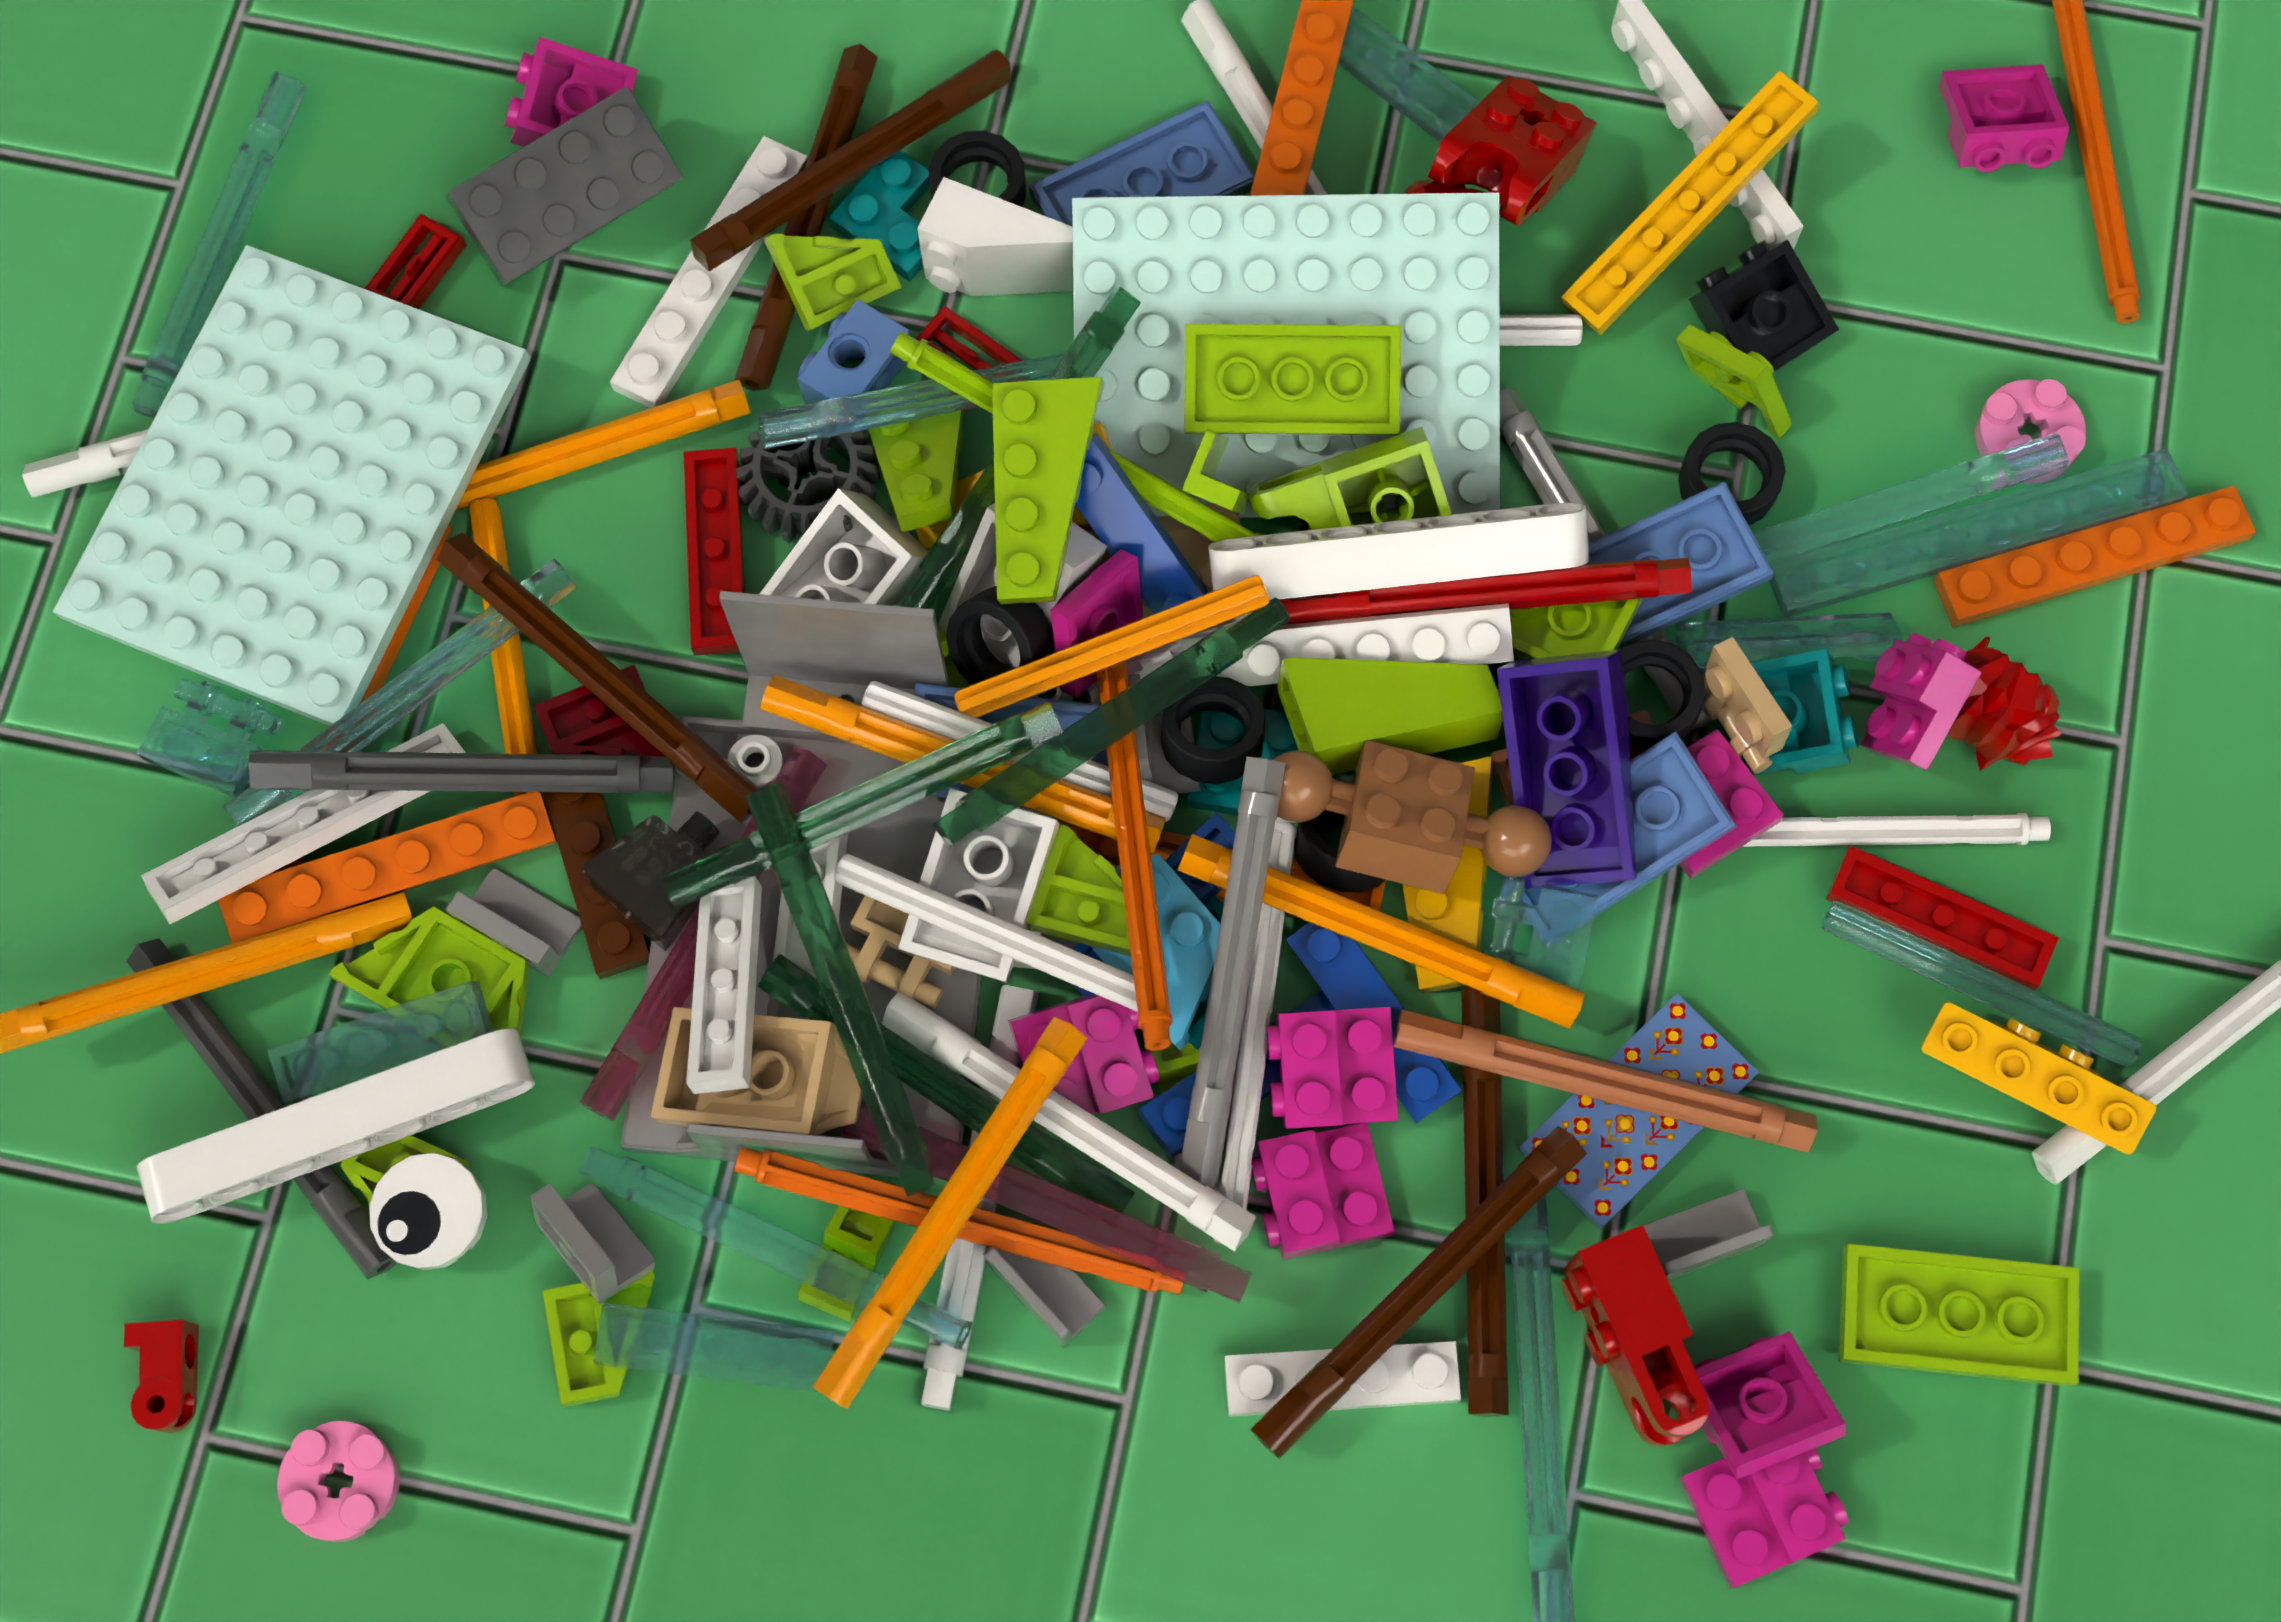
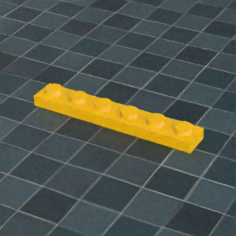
[1561,70,1819,336]

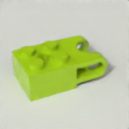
[1248,427,1452,530]

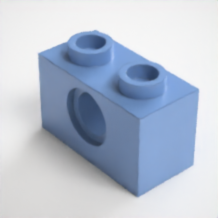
[798,299,910,430]

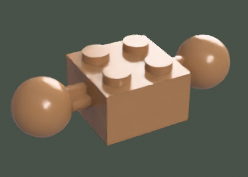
[1273,740,1552,894]

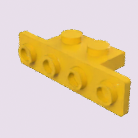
[1921,1001,2156,1155]

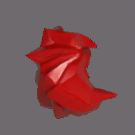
[1948,637,2061,771]

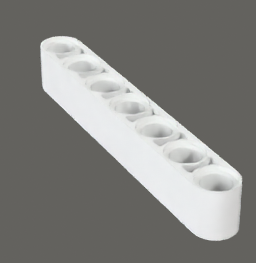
[1208,503,1589,600]
[136,1029,535,1224]

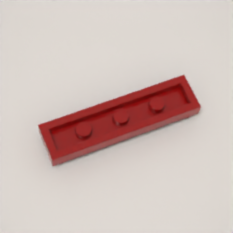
[683,447,745,656]
[1826,845,2059,992]

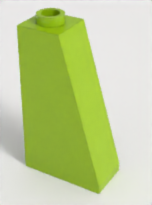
[1277,657,1503,775]

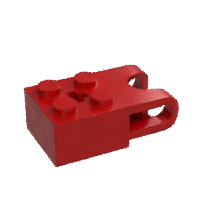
[1427,75,1597,227]
[1561,1225,1709,1446]

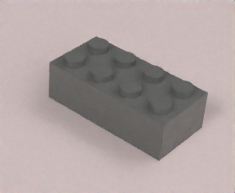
[445,86,683,286]

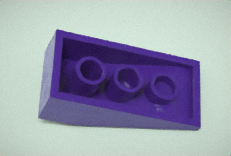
[1497,649,1637,888]

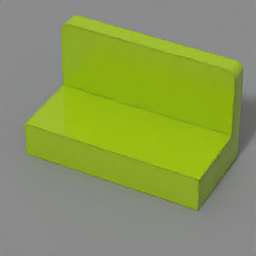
[1182,429,1249,514]

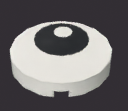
[369,1153,487,1270]

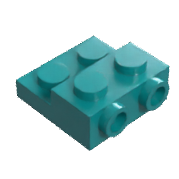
[1728,648,1858,776]

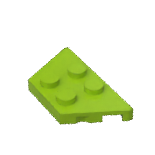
[328,906,530,1047]

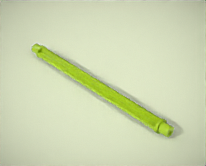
[889,331,1262,542]

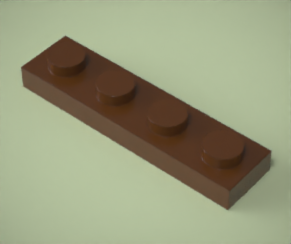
[543,792,650,979]

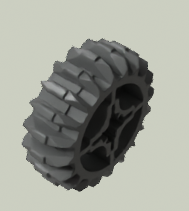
[736,404,880,544]

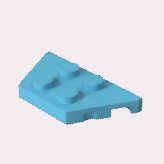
[1091,854,1221,1050]

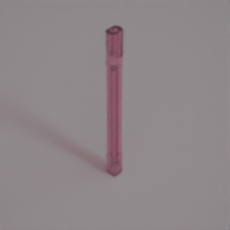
[579,747,827,1121]
[841,1101,1252,1303]

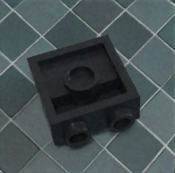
[1688,240,1839,371]

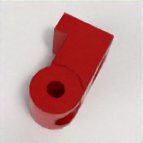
[124,1320,199,1433]

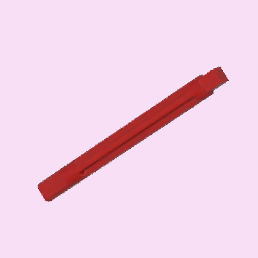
[1277,558,1692,625]

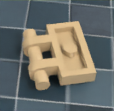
[1703,637,1792,774]
[834,895,956,1009]

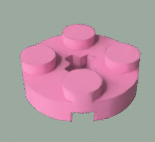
[1975,379,2086,484]
[277,1421,400,1542]

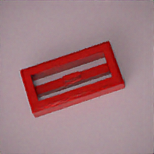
[364,214,467,309]
[915,305,1026,383]

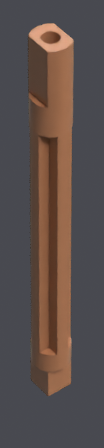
[1394,1010,1818,1153]

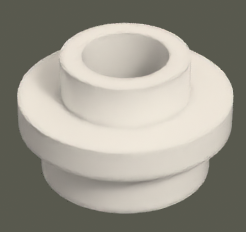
[727,735,783,789]

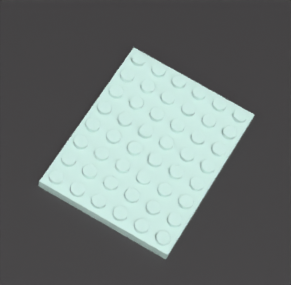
[1072,193,1500,518]
[53,245,531,732]

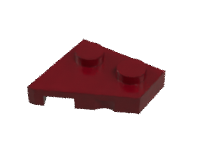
[533,664,665,756]

